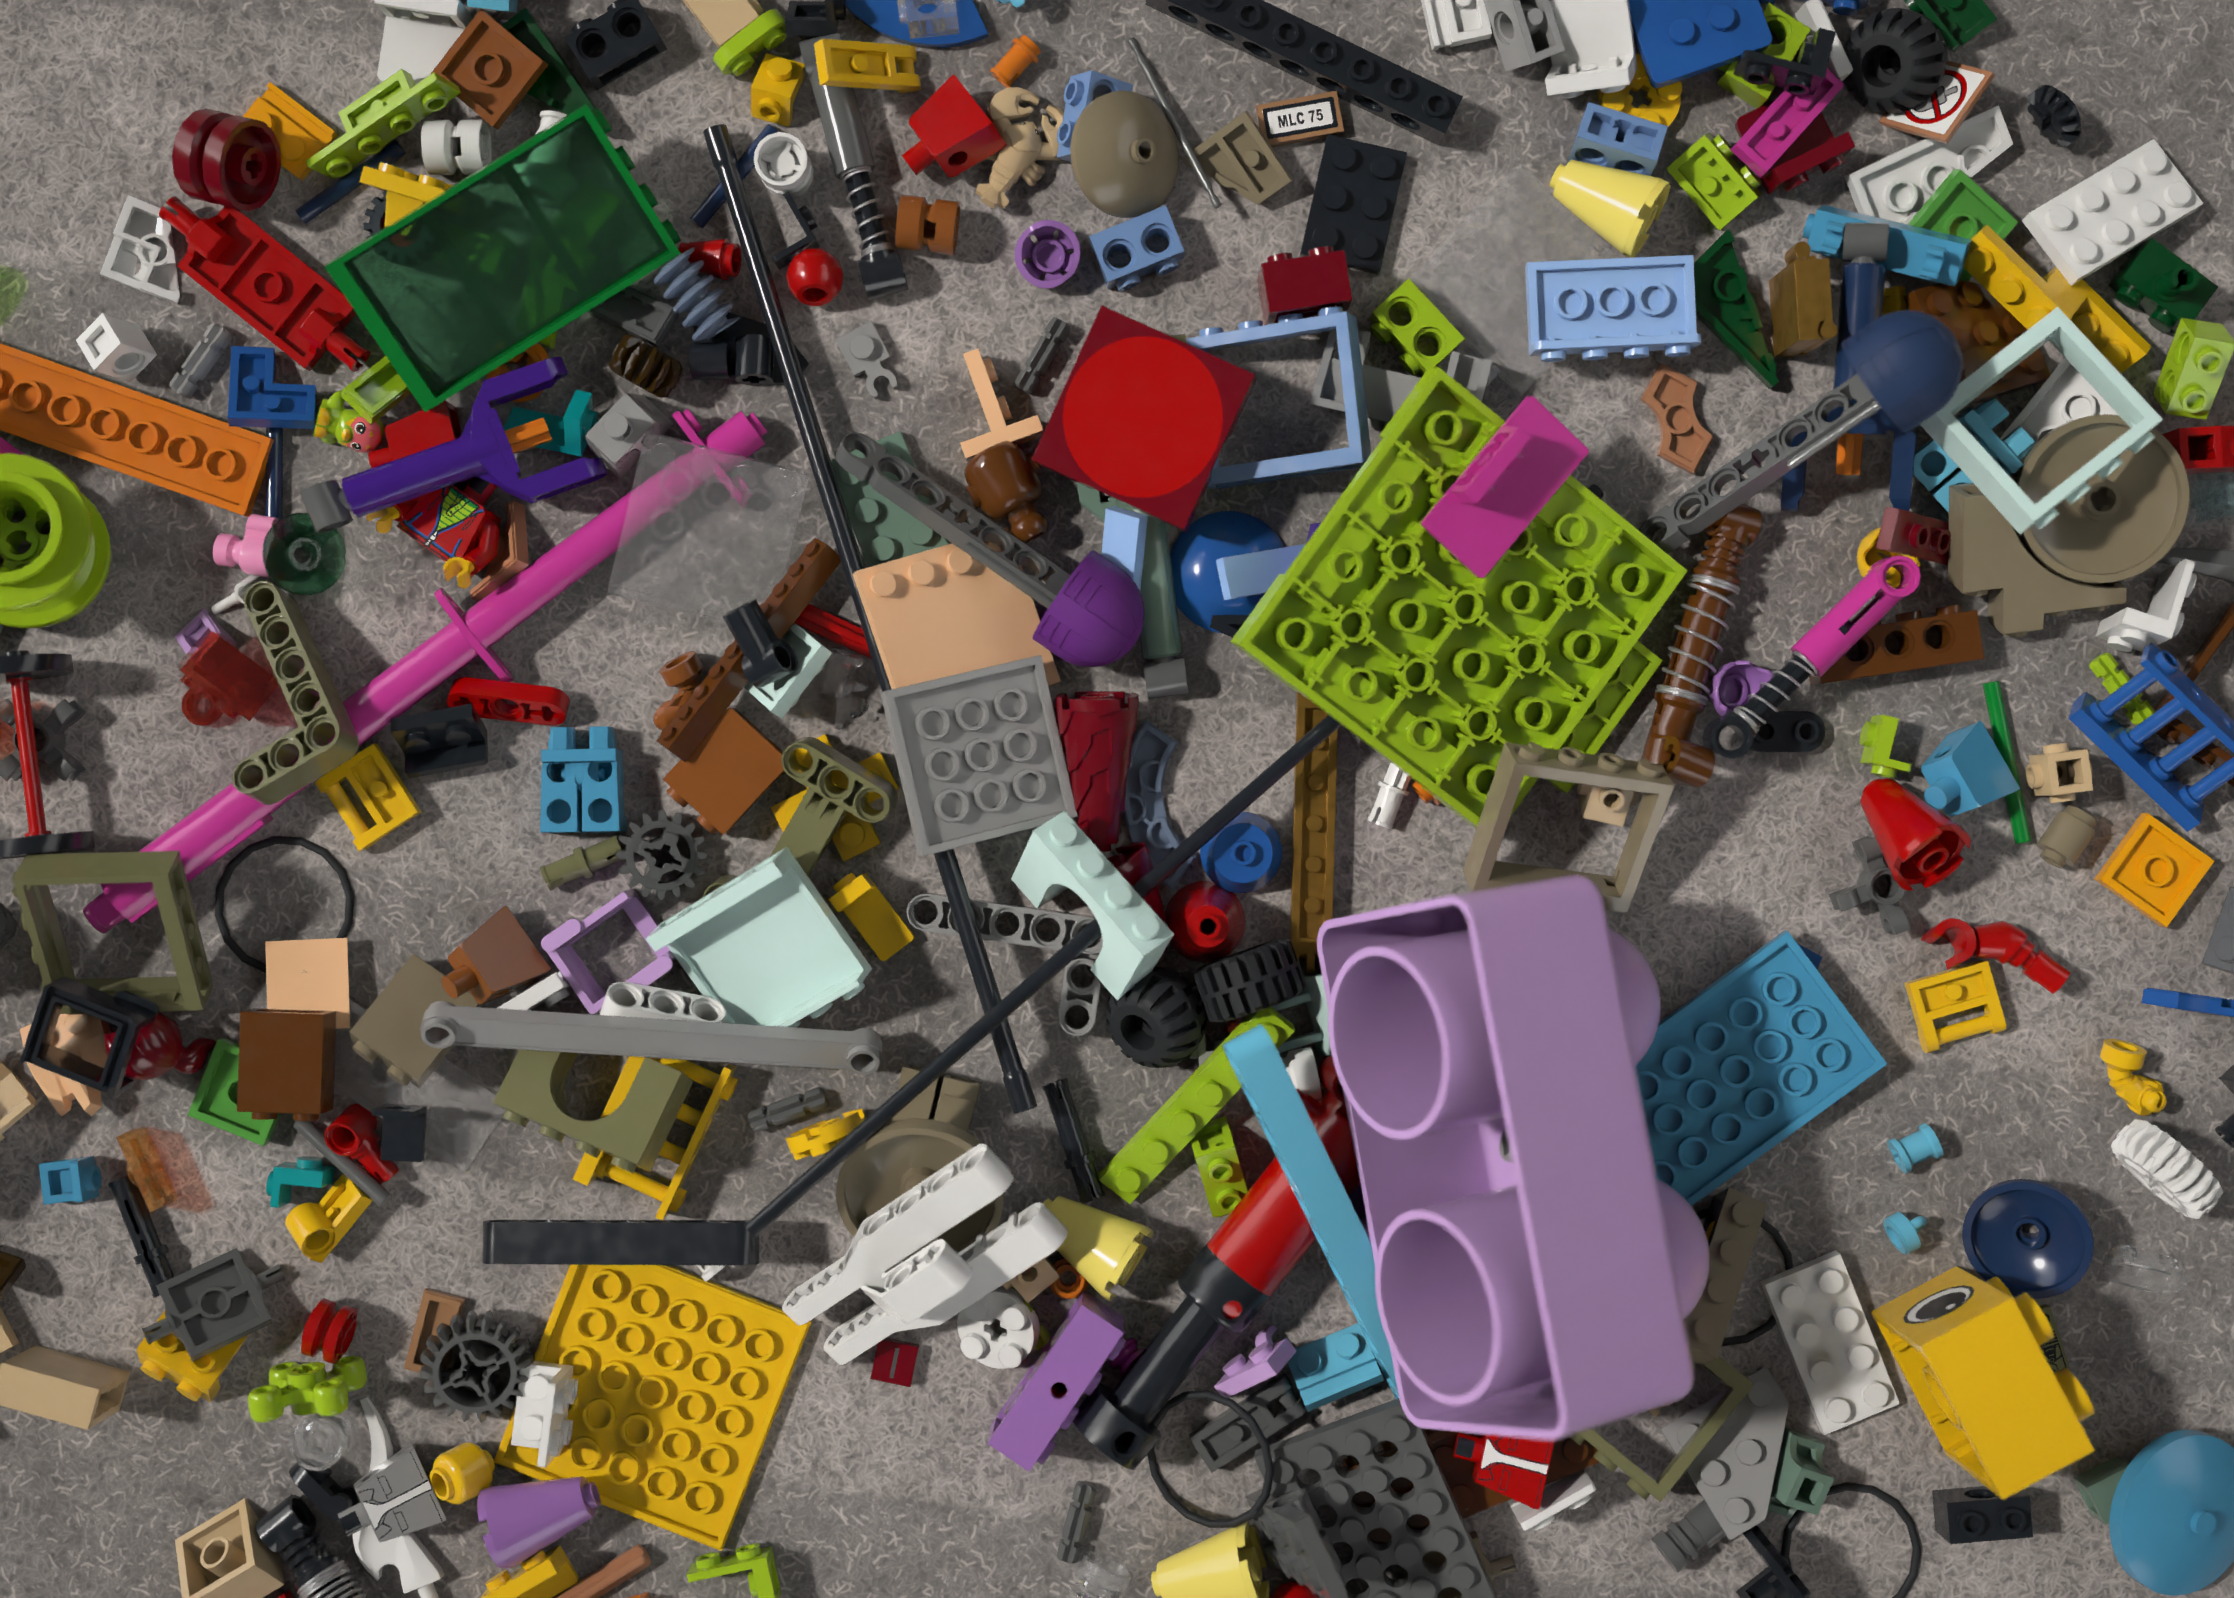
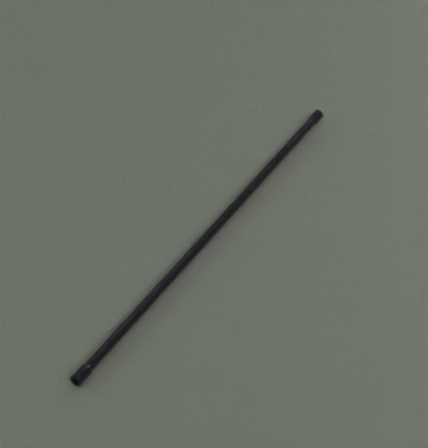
[703,124,1037,1114]

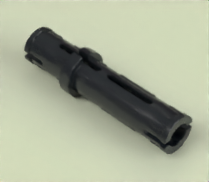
[1042,1078,1106,1203]
[108,1173,174,1298]

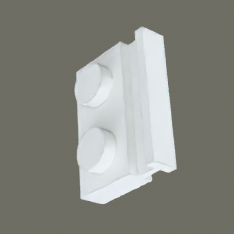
[1421,0,1492,51]
[497,971,570,1011]

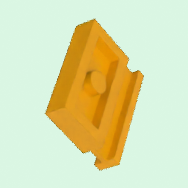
[243,82,338,181]

